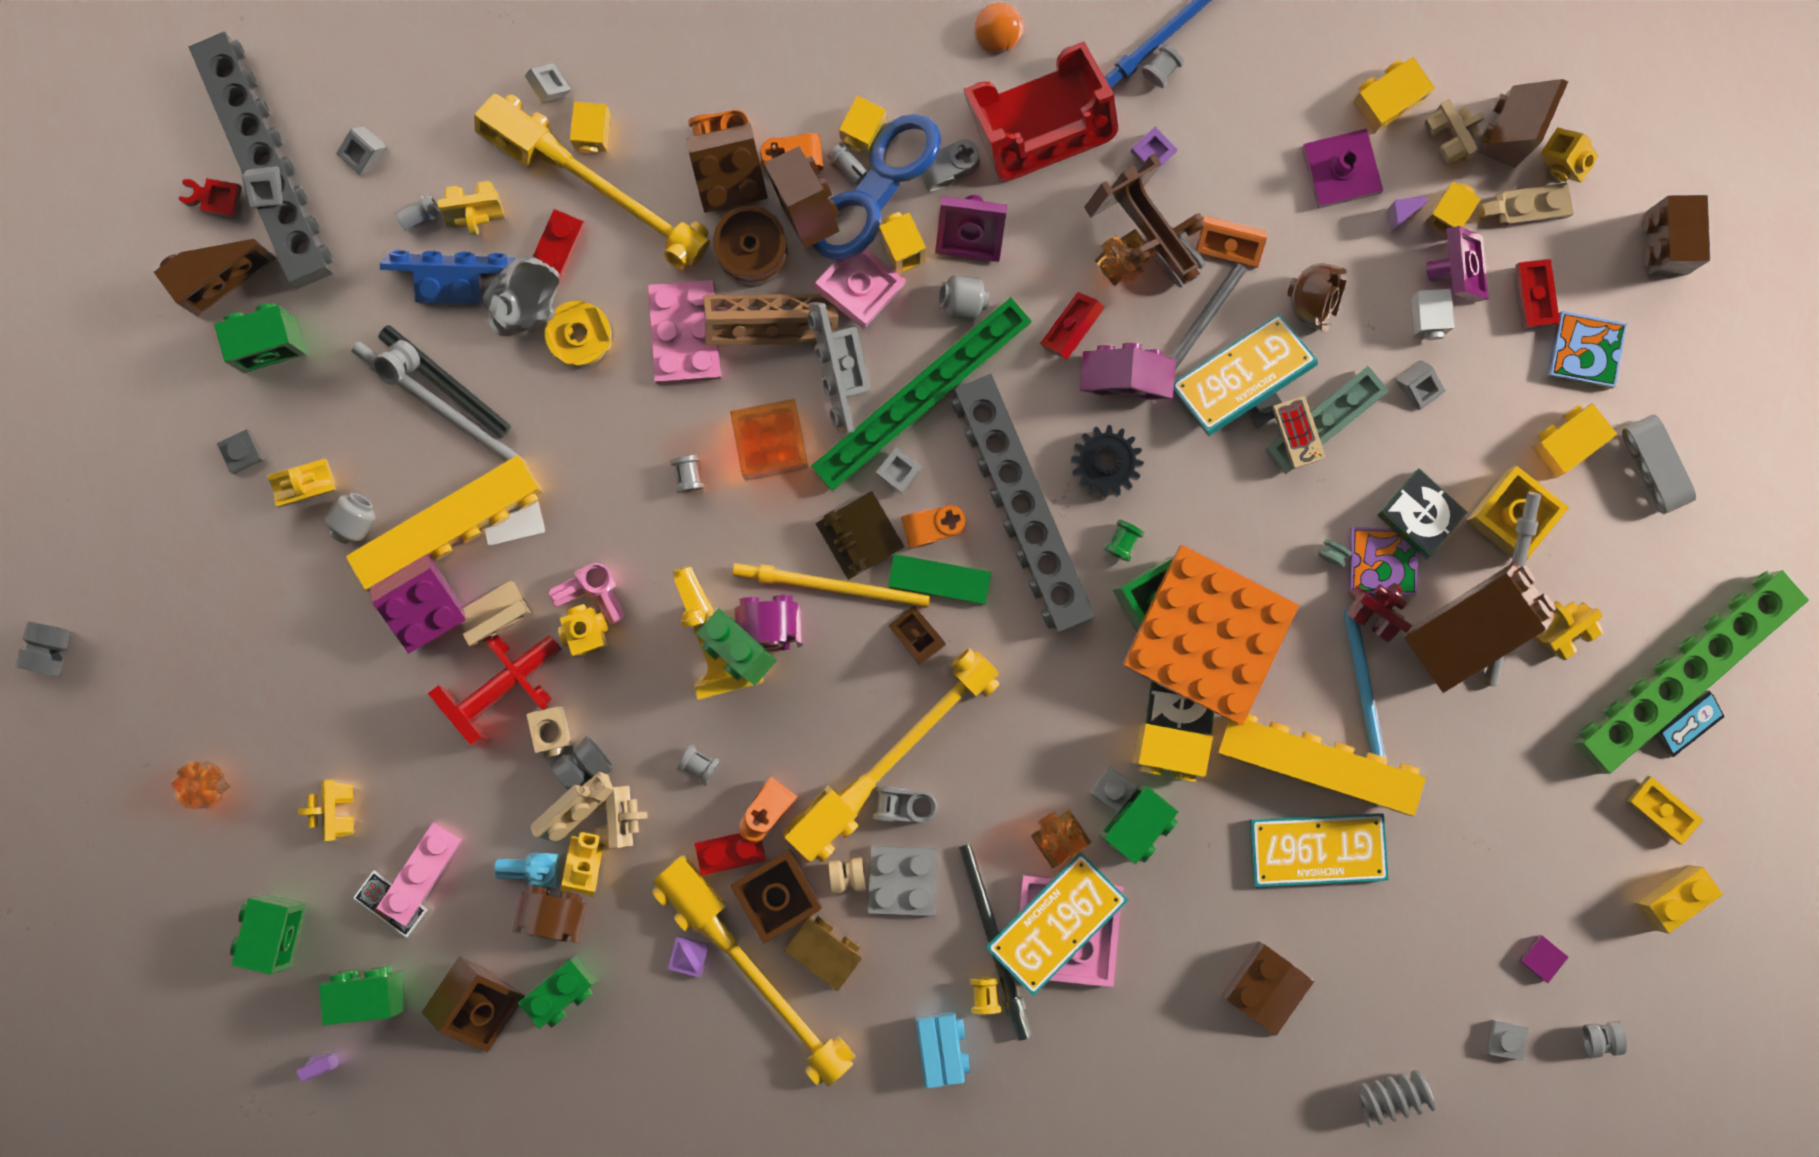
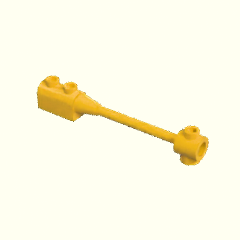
[474,94,710,270]
[782,648,999,862]
[652,855,856,1086]

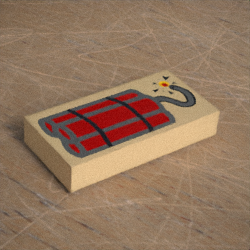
[1272,396,1326,469]

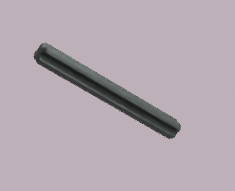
[378,325,511,438]

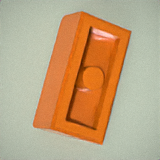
[1195,216,1267,268]

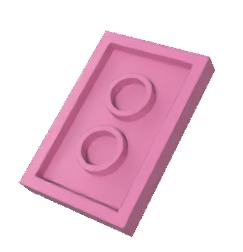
[648,280,721,384]

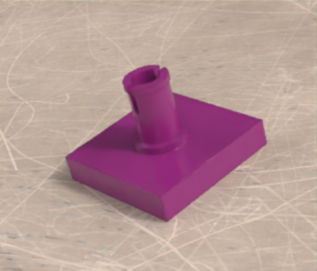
[1302,128,1383,209]
[935,195,1007,262]
[1426,226,1489,302]

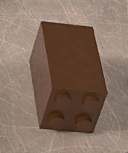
[1404,560,1555,693]

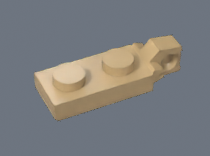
[1478,183,1573,226]
[531,772,614,843]

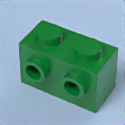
[696,608,778,686]
[518,956,597,1029]

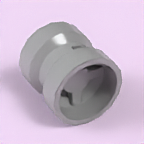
[373,340,420,385]
[1582,1021,1627,1058]

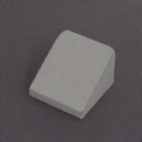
[336,126,386,175]
[242,167,283,208]
[1396,361,1445,410]

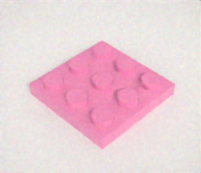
[1013,875,1123,987]

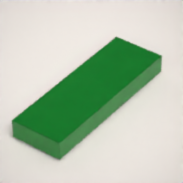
[888,554,991,605]

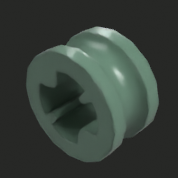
[1317,539,1352,568]

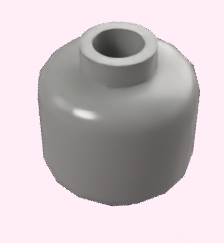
[939,275,989,319]
[325,493,376,544]

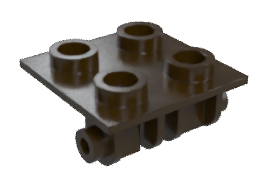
[815,491,905,580]

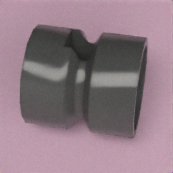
[15,621,72,676]
[550,736,614,790]

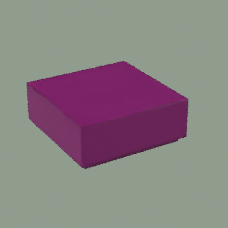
[1519,935,1569,983]

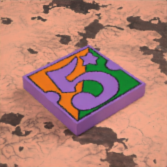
[1349,527,1418,596]

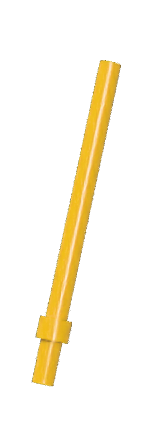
[733,563,930,608]

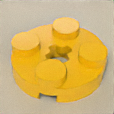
[545,300,612,367]

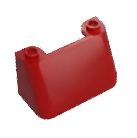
[964,41,1118,181]

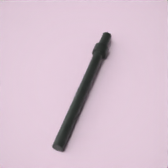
[959,843,1031,1041]

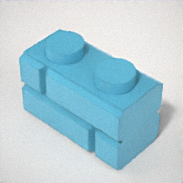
[915,1011,971,1088]

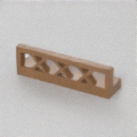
[703,293,838,346]

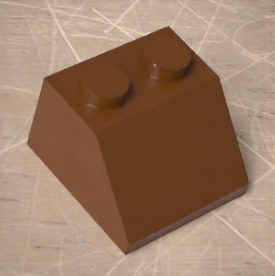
[1221,942,1314,1036]
[421,956,525,1053]

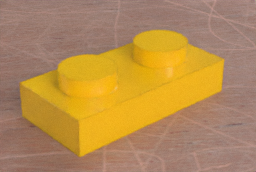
[1627,776,1704,845]

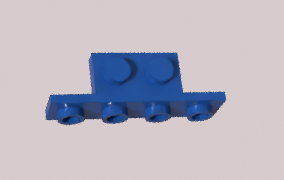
[380,250,516,304]

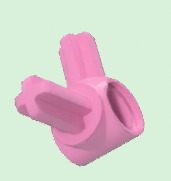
[549,562,625,624]

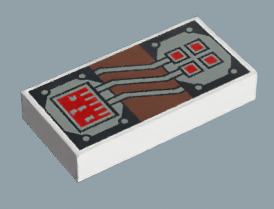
[353,870,429,937]

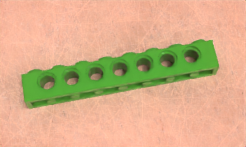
[1574,570,1809,774]

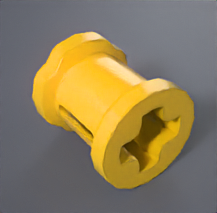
[970,977,1001,1014]

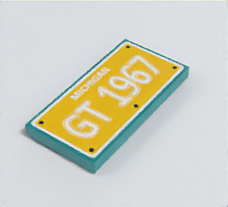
[1173,314,1318,437]
[1250,813,1388,887]
[986,852,1128,996]

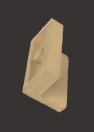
[461,581,532,647]

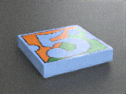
[1548,311,1627,389]

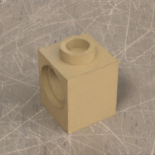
[526,706,573,758]

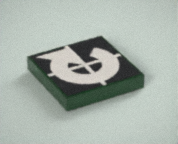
[1377,468,1468,560]
[1145,680,1214,734]

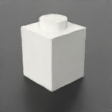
[1411,289,1454,340]

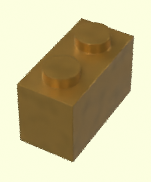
[784,916,863,991]

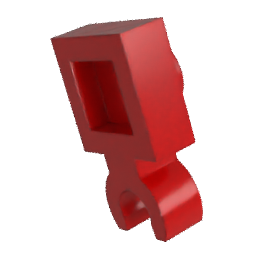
[179,178,242,218]

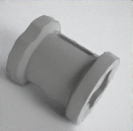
[1141,44,1185,88]
[670,455,704,493]
[677,744,720,786]

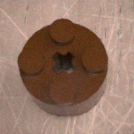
[512,885,587,944]

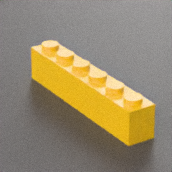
[345,455,543,592]
[1218,714,1427,817]

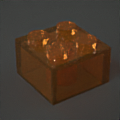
[730,399,809,481]

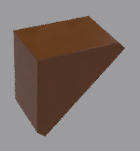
[888,606,946,666]

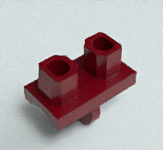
[1347,583,1413,642]

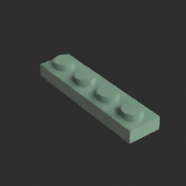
[1265,366,1389,474]

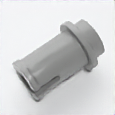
[827,142,868,185]
[395,195,440,231]

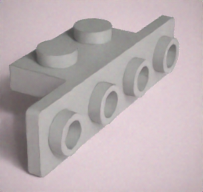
[807,302,870,434]

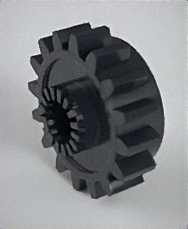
[1070,425,1144,499]

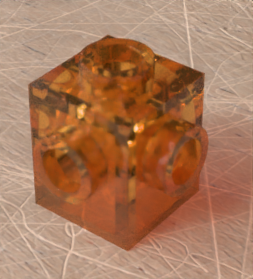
[1095,229,1155,286]
[171,761,230,809]
[1030,809,1092,869]

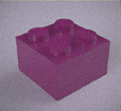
[370,553,466,654]

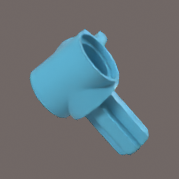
[494,853,560,888]

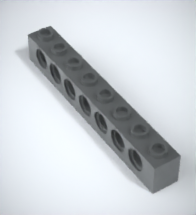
[188,31,334,289]
[951,374,1095,634]

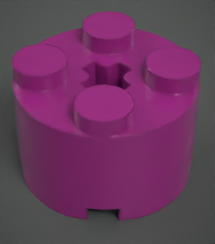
[734,595,803,652]

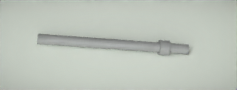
[351,341,518,462]
[1484,492,1541,687]

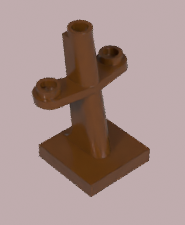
[1084,153,1205,285]

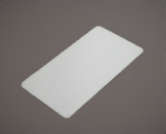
[484,501,545,546]

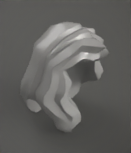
[483,257,560,336]

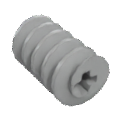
[1358,1070,1435,1128]

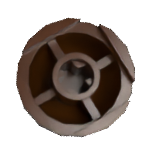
[1287,263,1347,331]

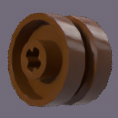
[713,205,788,286]

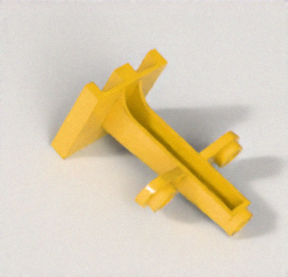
[672,566,764,700]

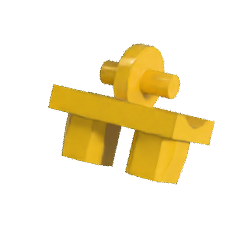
[438,181,504,235]
[267,458,336,508]
[1536,601,1603,660]
[298,780,353,841]
[560,832,604,897]

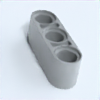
[1622,415,1696,514]

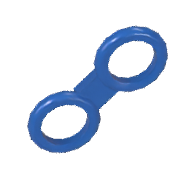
[813,114,941,260]

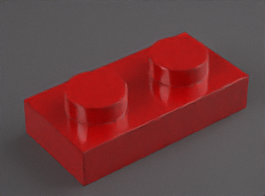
[532,209,585,282]
[1515,259,1560,329]
[1040,291,1105,360]
[694,833,767,876]

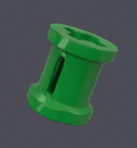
[1103,519,1145,562]

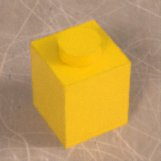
[839,95,887,153]
[570,101,611,155]
[1425,181,1481,235]

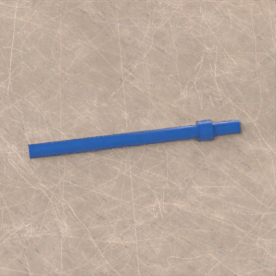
[1105,0,1212,88]

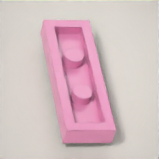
[377,823,462,927]

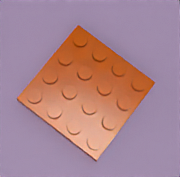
[1121,545,1300,725]

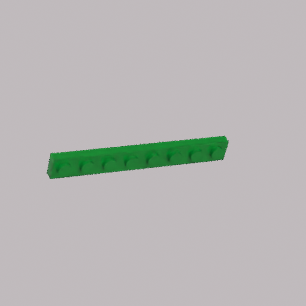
[811,297,1032,492]

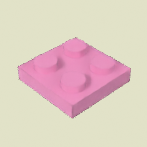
[813,249,906,329]

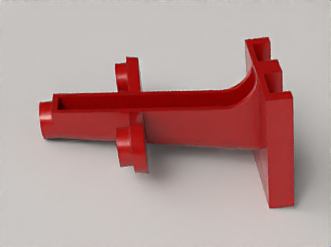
[428,634,562,748]

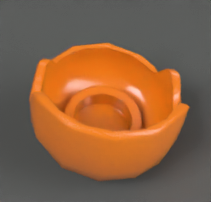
[974,2,1024,53]

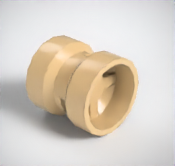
[829,857,866,894]

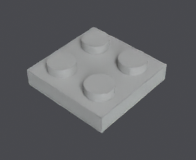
[868,846,937,916]

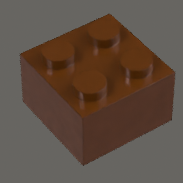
[686,123,768,213]
[764,146,840,249]
[1642,195,1710,275]
[730,849,824,944]

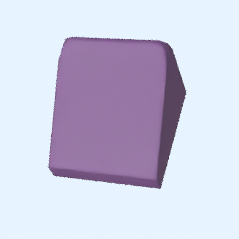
[1388,196,1428,231]

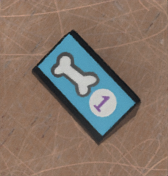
[1655,690,1725,757]

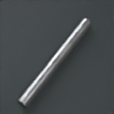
[1169,263,1247,371]

